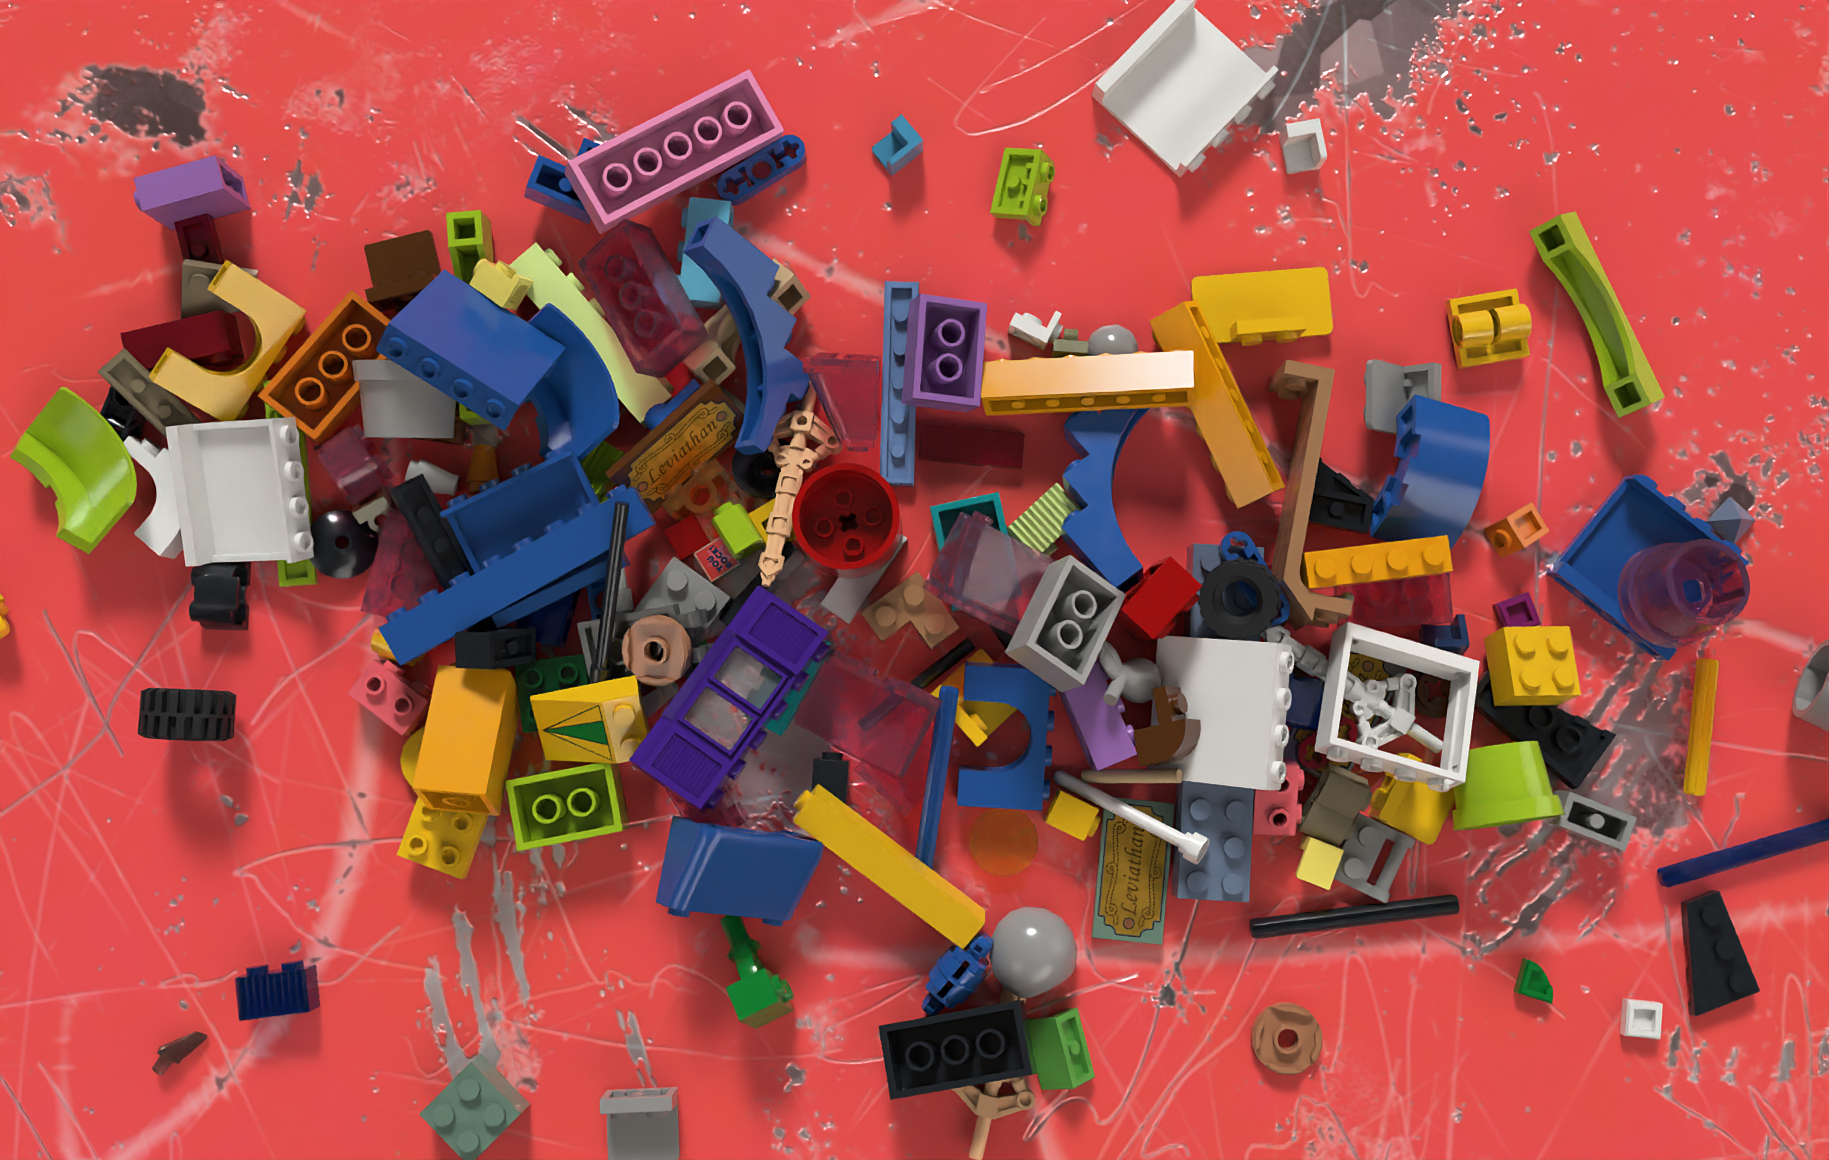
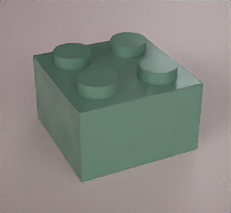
[419,1054,530,1160]

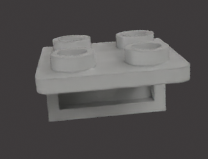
[1363,359,1442,435]

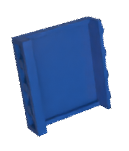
[376,269,566,431]
[439,447,631,629]
[1546,474,1749,661]

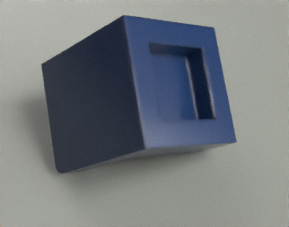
[1418,614,1470,656]

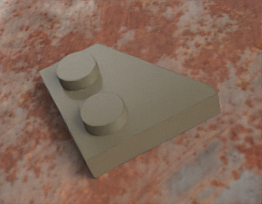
[181,259,258,319]

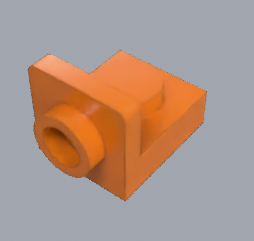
[1484,502,1550,558]

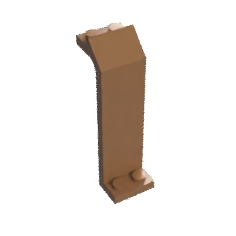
[1269,359,1353,631]

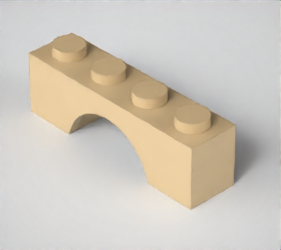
[675,259,811,385]

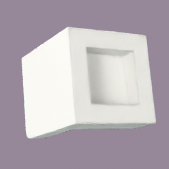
[1279,118,1327,174]

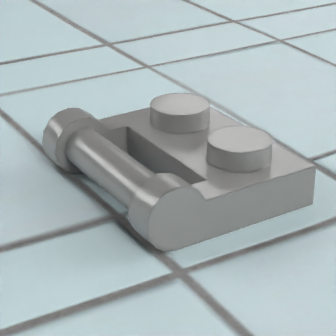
[1334,813,1416,904]

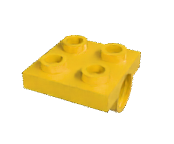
[1445,288,1532,369]
[397,796,489,879]

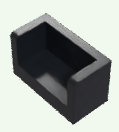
[455,626,537,670]

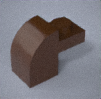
[1133,686,1201,766]

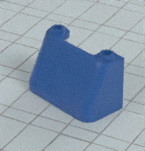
[656,815,824,926]

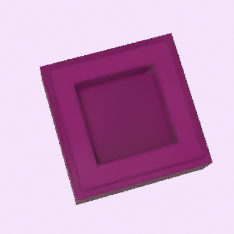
[1493,592,1541,628]

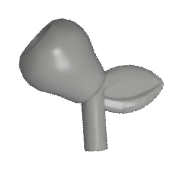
[1098,640,1161,706]

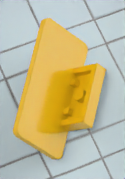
[1190,267,1333,346]

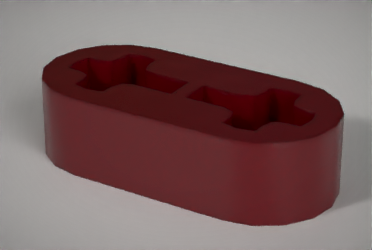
[1295,716,1358,769]

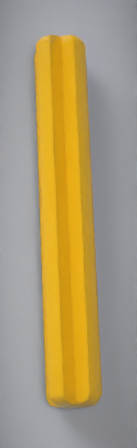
[1683,658,1719,796]

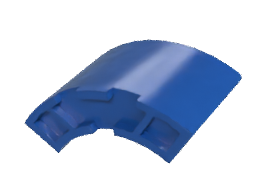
[525,303,620,461]
[1369,394,1490,550]

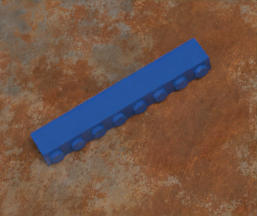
[378,484,657,665]

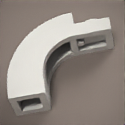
[123,436,183,559]

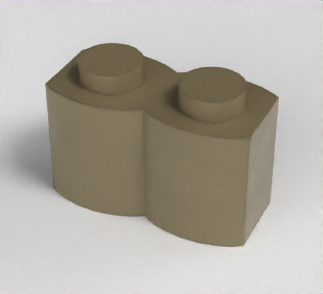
[1298,763,1372,848]

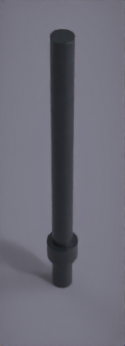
[589,501,630,684]

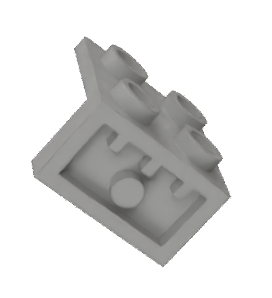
[599,1087,680,1160]

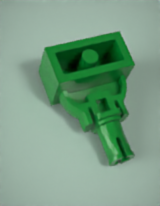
[720,915,795,1029]

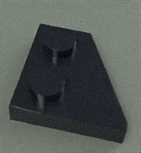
[1308,458,1374,534]

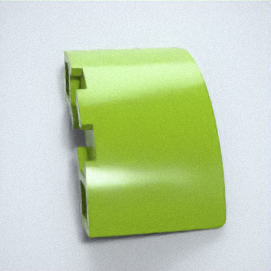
[10,387,137,554]

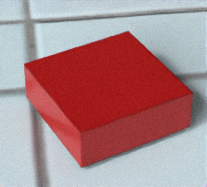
[663,513,711,561]

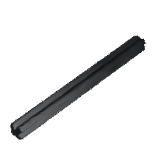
[1249,894,1460,939]

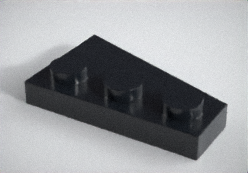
[1681,890,1760,1017]

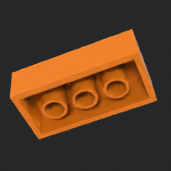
[258,290,391,447]

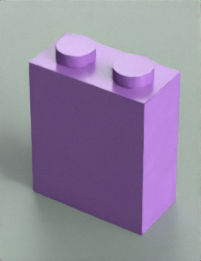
[133,155,251,231]

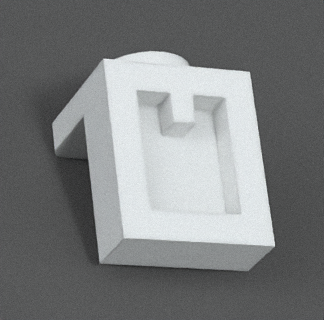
[1007,311,1064,351]

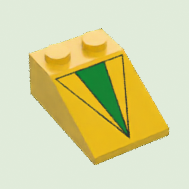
[530,675,650,764]

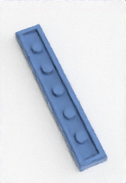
[880,281,919,487]

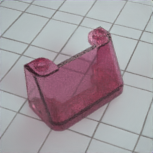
[922,511,1064,635]

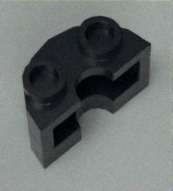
[189,562,251,630]

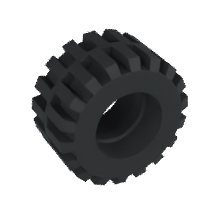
[138,688,237,741]

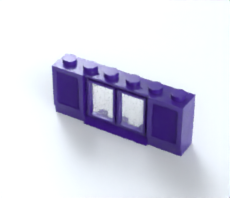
[629,585,830,814]

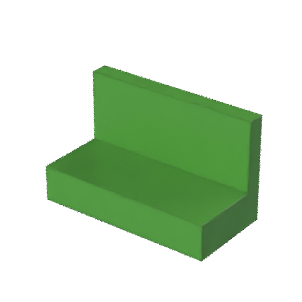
[1028,1008,1095,1090]

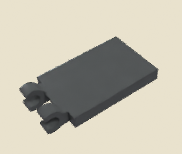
[577,603,714,684]

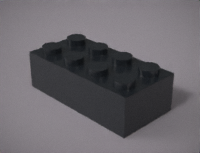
[879,1000,1037,1100]

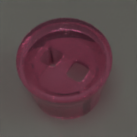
[1618,539,1750,648]

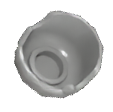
[1088,324,1139,356]

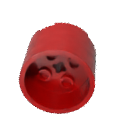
[792,463,902,579]

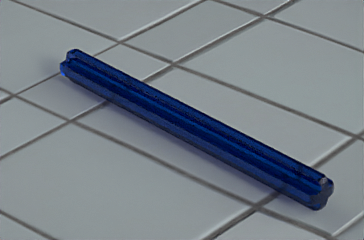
[1657,818,1829,888]

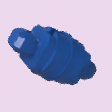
[921,932,994,1016]

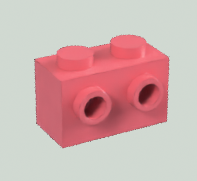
[347,659,433,736]
[1252,758,1304,836]

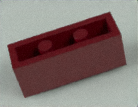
[120,310,244,373]

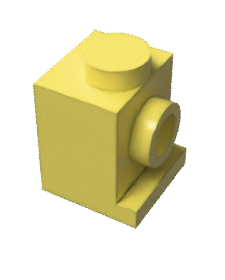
[469,259,534,310]

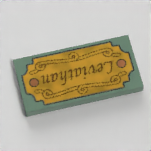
[1091,797,1175,945]

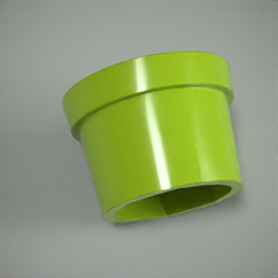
[1452,741,1565,831]

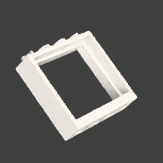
[1314,622,1480,792]

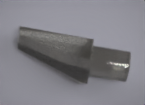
[152,1031,208,1075]

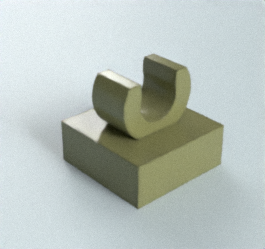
[1051,328,1089,358]
[352,485,395,531]

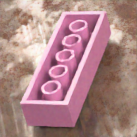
[564,69,784,235]

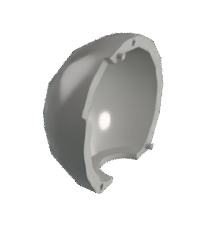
[989,906,1077,998]

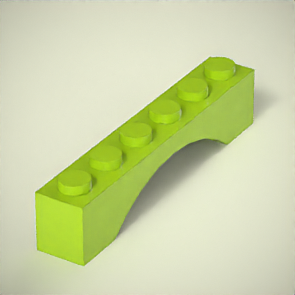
[446,210,494,426]
[1529,211,1665,418]

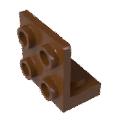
[364,230,441,312]

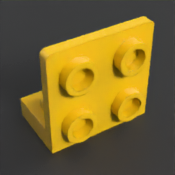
[930,649,1017,747]

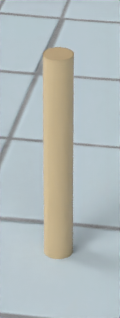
[1081,769,1183,783]

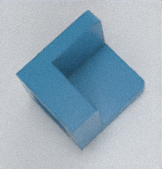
[872,114,923,176]

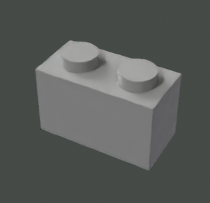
[1542,790,1637,851]

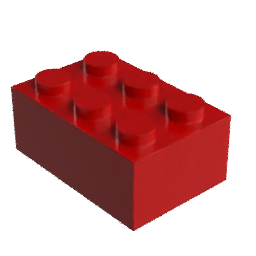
[1115,556,1203,641]

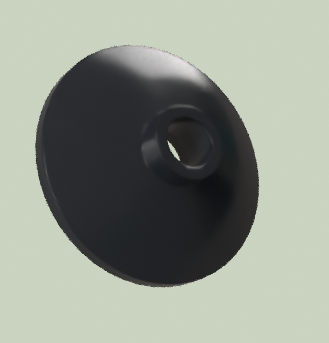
[732,439,790,499]
[309,510,378,579]

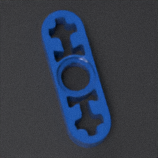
[717,135,806,206]
[1218,531,1290,626]

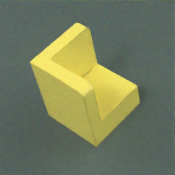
[1295,835,1344,890]

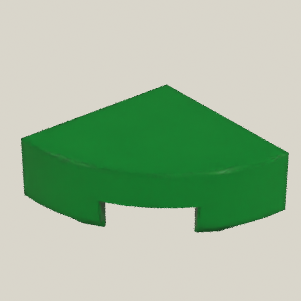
[1514,958,1553,1004]

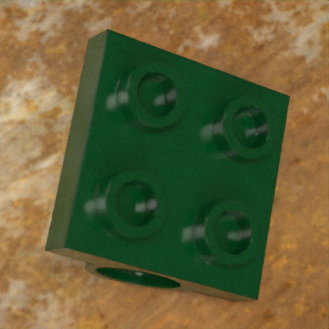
[515,654,590,733]

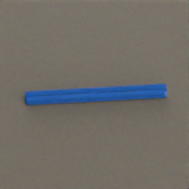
[915,686,959,869]

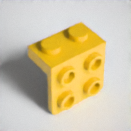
[1367,752,1455,845]

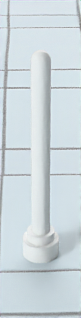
[1053,770,1210,865]

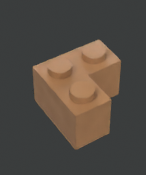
[861,571,960,650]

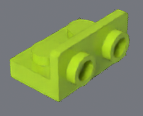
[990,148,1055,226]

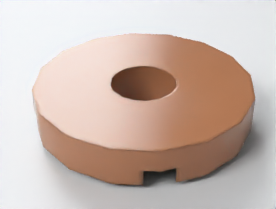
[621,614,692,687]
[1251,1002,1322,1075]

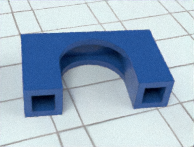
[957,661,1056,811]

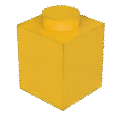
[1043,789,1101,841]

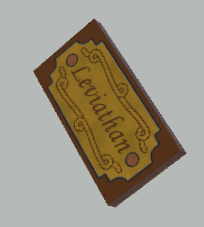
[605,378,744,515]

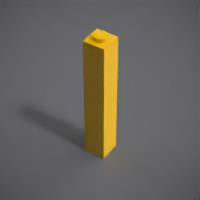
[793,784,985,949]

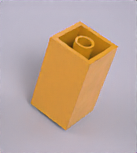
[412,662,520,816]

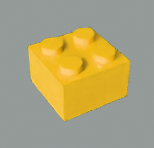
[1484,626,1581,706]

